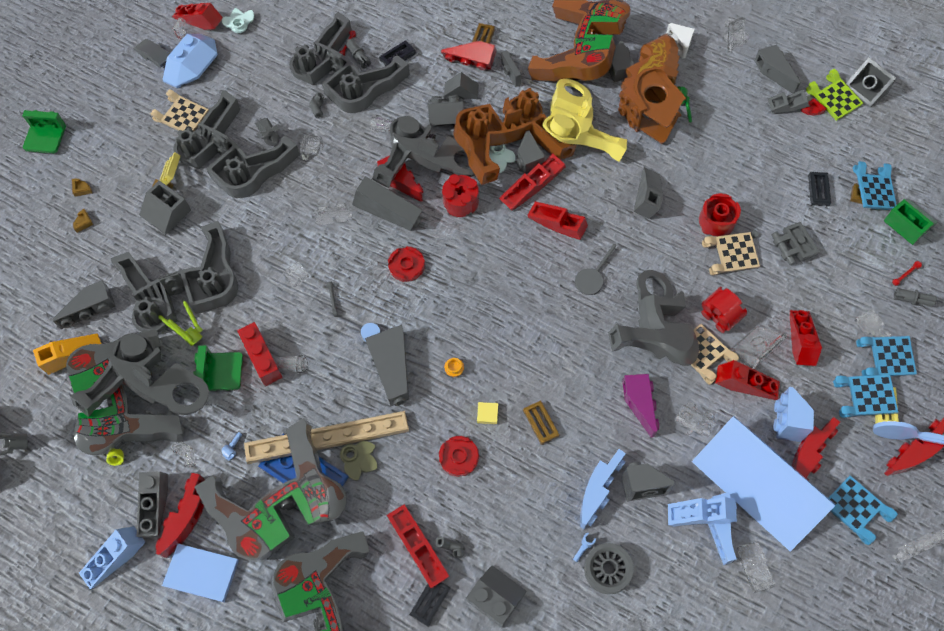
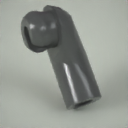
[309,93,324,118]

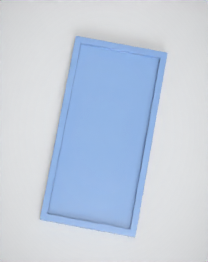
[692,416,835,551]

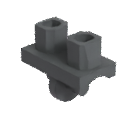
[255,118,279,146]

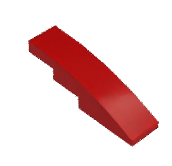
[499,154,566,211]
[387,504,449,588]

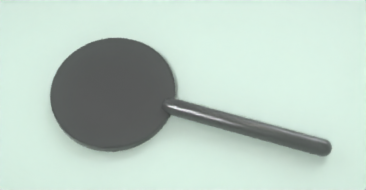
[575,244,616,295]

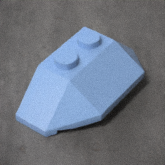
[163,34,218,88]

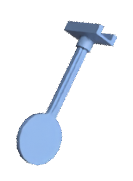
[873,421,944,445]

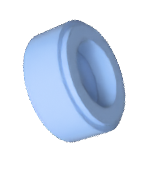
[361,323,380,342]

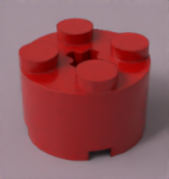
[442,174,479,217]
[699,193,741,237]
[701,287,747,333]

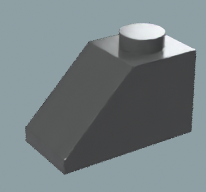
[516,130,545,174]

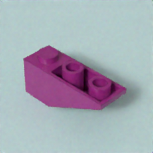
[622,374,659,438]

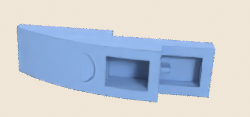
[580,449,626,529]

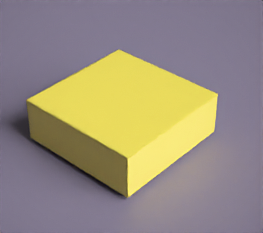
[477,402,498,424]

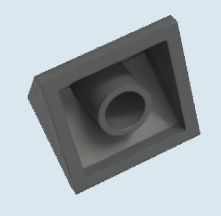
[846,57,897,107]

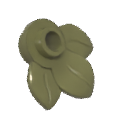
[340,441,378,481]

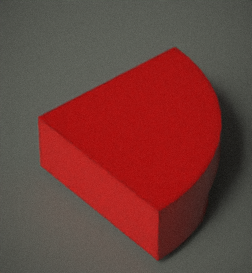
[800,98,827,116]

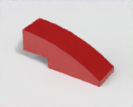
[527,201,588,240]

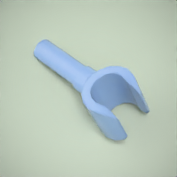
[222,432,242,461]
[573,533,596,562]

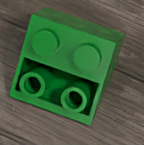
[884,199,938,245]

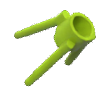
[158,301,203,346]

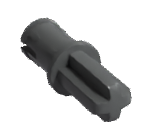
[346,39,371,68]
[894,287,937,307]

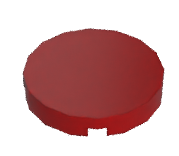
[388,246,425,282]
[439,436,479,477]

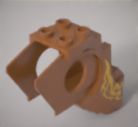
[618,33,686,144]

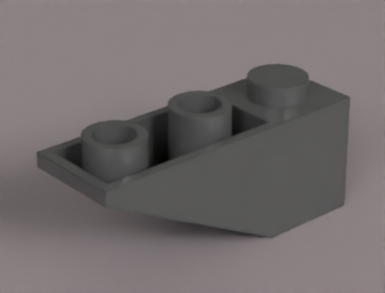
[754,44,801,94]
[633,167,663,219]
[52,280,116,329]
[136,471,168,537]

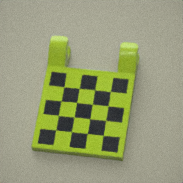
[806,69,863,121]

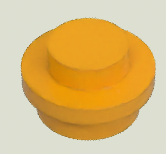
[444,358,464,377]

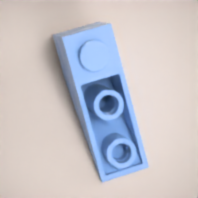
[79,526,145,589]

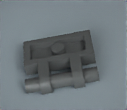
[771,222,819,266]

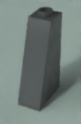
[352,176,422,231]
[365,325,409,406]

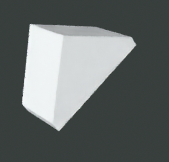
[667,23,694,59]

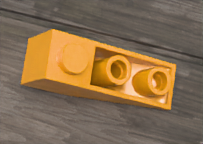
[33,333,102,375]

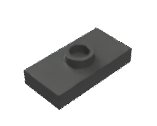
[501,50,521,87]

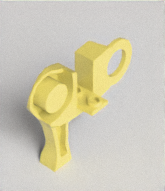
[543,78,627,162]

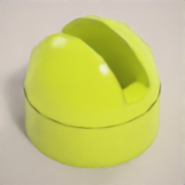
[106,448,124,466]

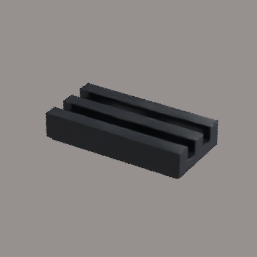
[379,40,416,66]
[808,172,831,207]
[409,582,451,627]

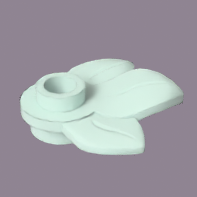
[222,8,254,33]
[489,144,516,173]

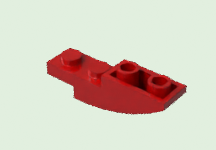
[792,417,840,481]
[884,417,944,476]
[156,473,205,558]

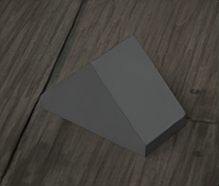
[444,72,479,99]

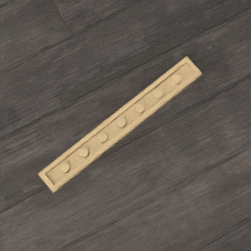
[244,411,409,464]

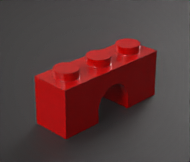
[237,322,283,386]

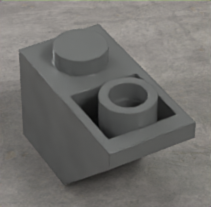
[609,41,635,82]

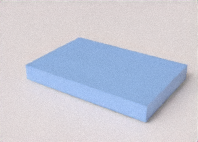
[162,544,239,603]

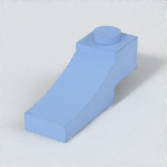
[708,492,737,565]
[668,497,737,527]

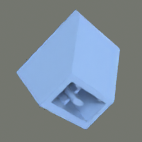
[773,387,814,442]

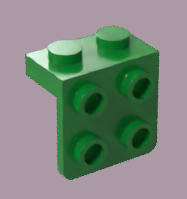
[22,110,66,154]
[193,345,243,391]

